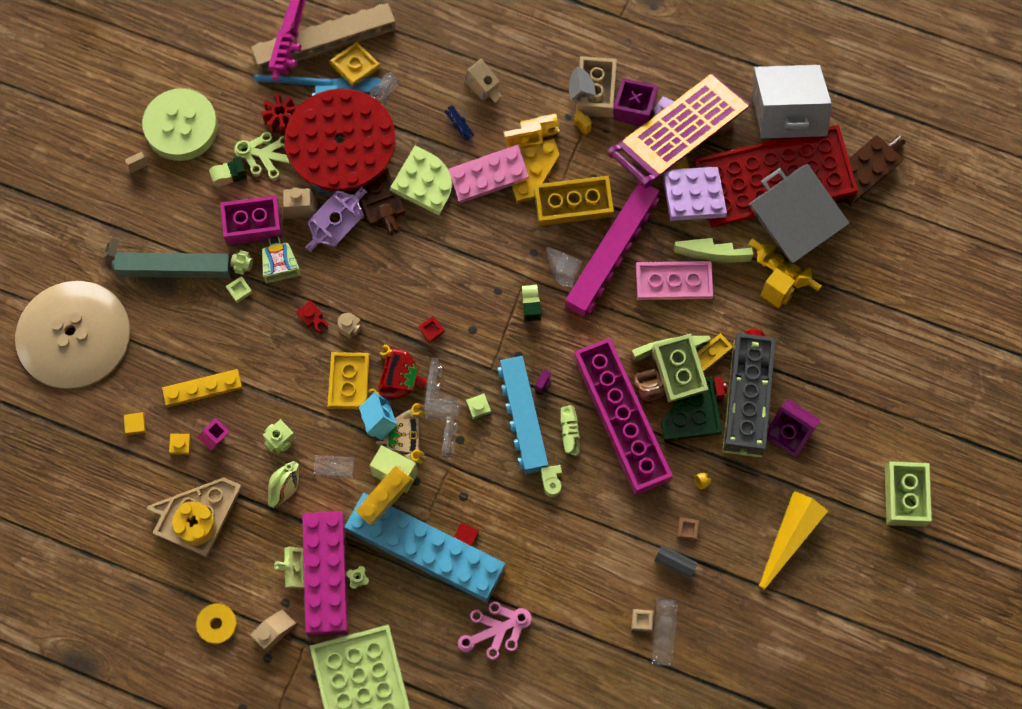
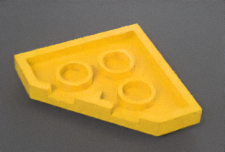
[511,139,560,204]

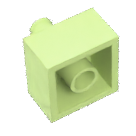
[370,445,418,493]

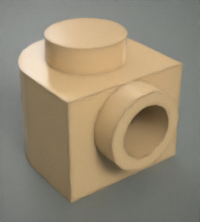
[338,313,362,339]

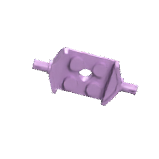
[305,187,367,253]

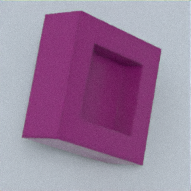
[535,369,552,395]

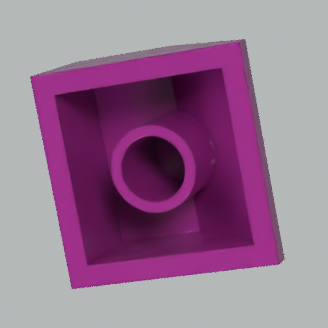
[767,399,820,458]

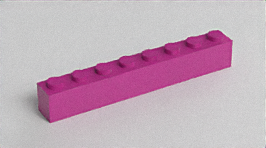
[565,181,660,317]

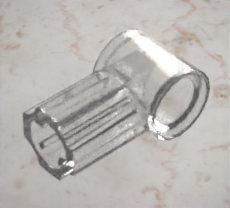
[370,72,400,107]

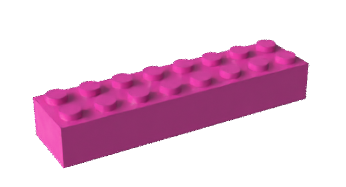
[574,338,673,496]

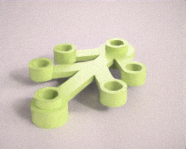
[234,132,293,181]

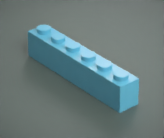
[497,356,548,475]

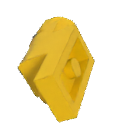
[504,114,560,148]

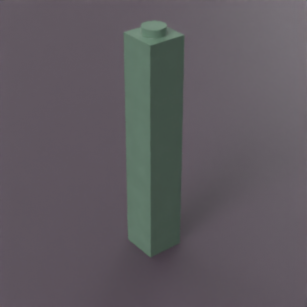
[112,252,231,279]

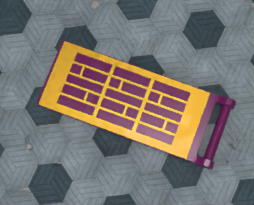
[606,74,749,189]

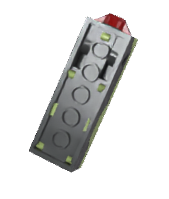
[722,329,776,457]

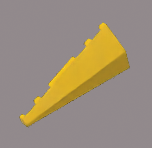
[759,491,828,590]

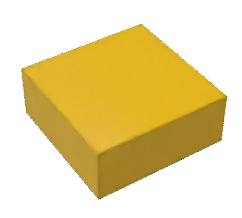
[124,412,146,435]

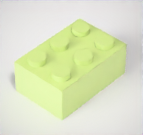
[652,333,708,403]
[885,462,932,527]

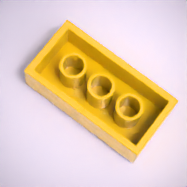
[534,175,614,226]

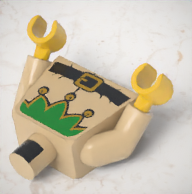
[376,403,425,464]

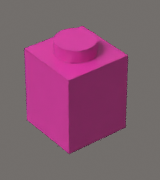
[198,418,230,451]

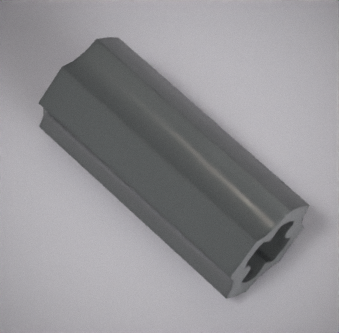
[654,545,698,579]

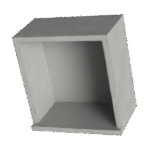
[751,65,832,138]
[748,164,849,263]

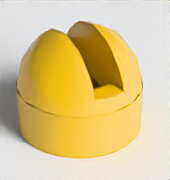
[694,472,711,490]

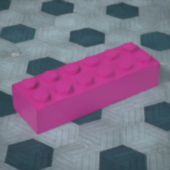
[303,511,349,637]

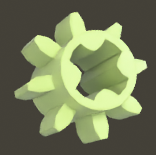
[230,250,253,275]

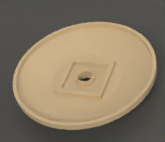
[15,281,131,390]

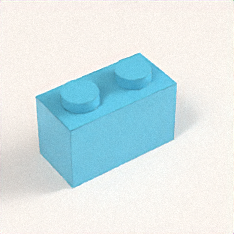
[359,392,397,440]

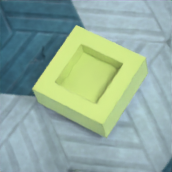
[226,276,253,303]
[466,394,491,419]

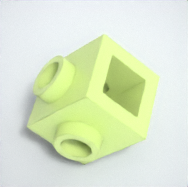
[263,419,296,454]

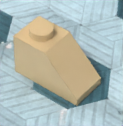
[250,610,296,653]

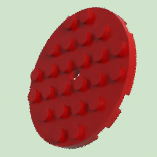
[284,88,396,192]

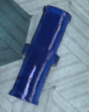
[444,105,474,141]

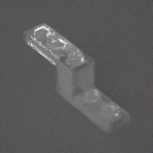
[424,358,461,459]

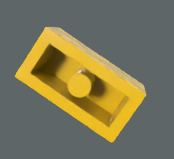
[760,268,795,308]

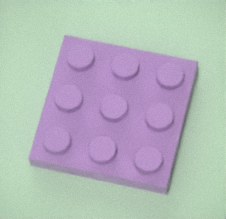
[662,167,727,221]

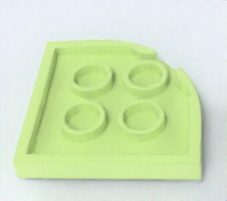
[390,146,452,215]

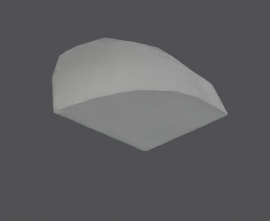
[569,67,596,101]

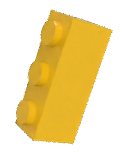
[355,466,414,525]

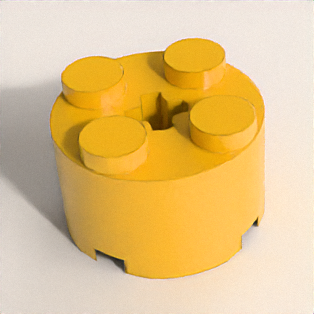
[172,502,217,546]

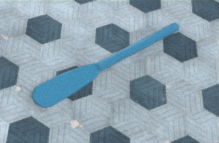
[254,75,384,94]

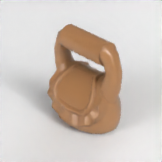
[634,369,665,401]

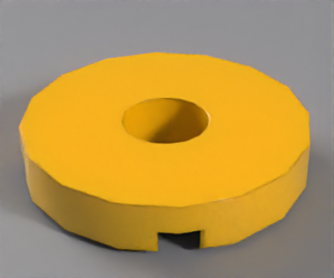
[196,603,237,645]

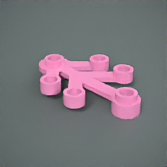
[458,602,532,660]

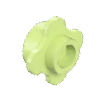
[346,566,369,589]

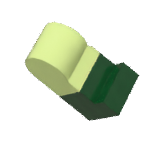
[209,156,247,186]
[522,285,541,322]

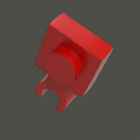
[296,300,328,334]

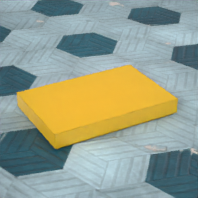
[327,352,370,410]

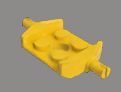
[748,238,822,292]

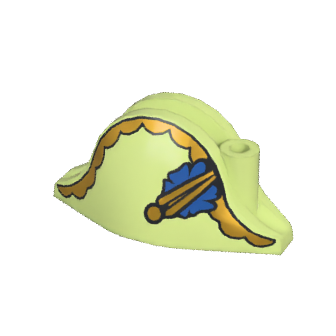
[268,461,299,508]

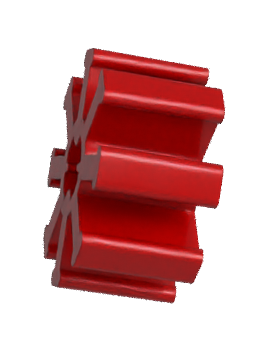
[261,94,298,135]

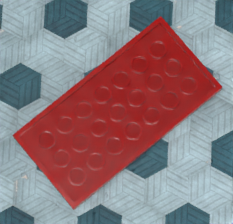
[694,124,858,228]

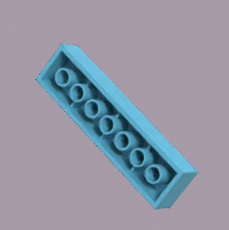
[344,492,505,603]

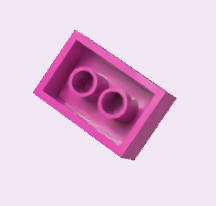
[220,195,283,246]

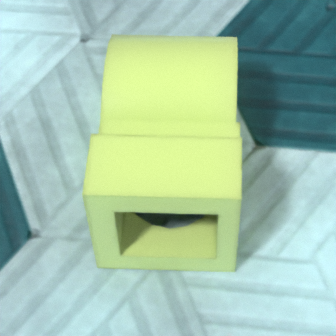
[541,465,562,498]

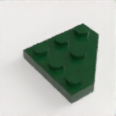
[661,377,722,441]

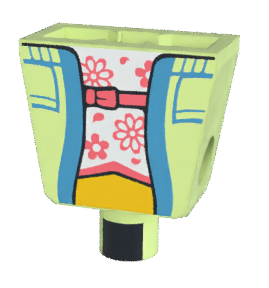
[262,236,301,284]

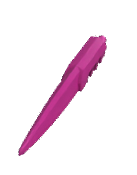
[268,0,306,81]

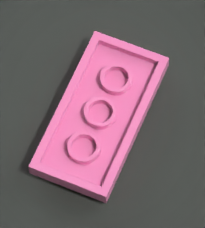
[449,144,530,204]
[636,261,713,300]

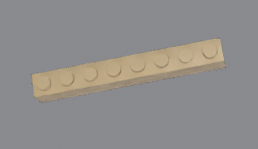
[251,3,396,73]

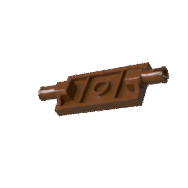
[833,135,906,207]
[356,168,406,235]

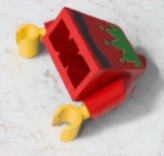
[368,345,426,400]

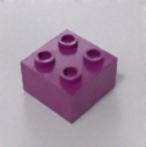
[613,78,658,126]

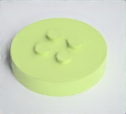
[142,89,218,161]

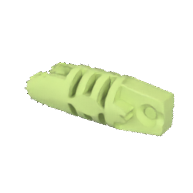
[561,405,580,456]

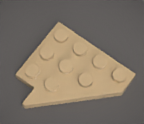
[147,477,242,558]

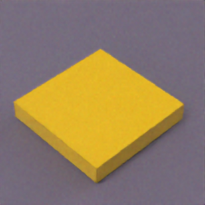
[329,42,380,87]

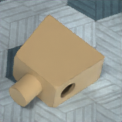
[282,188,318,219]

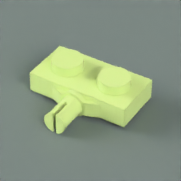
[274,547,304,589]

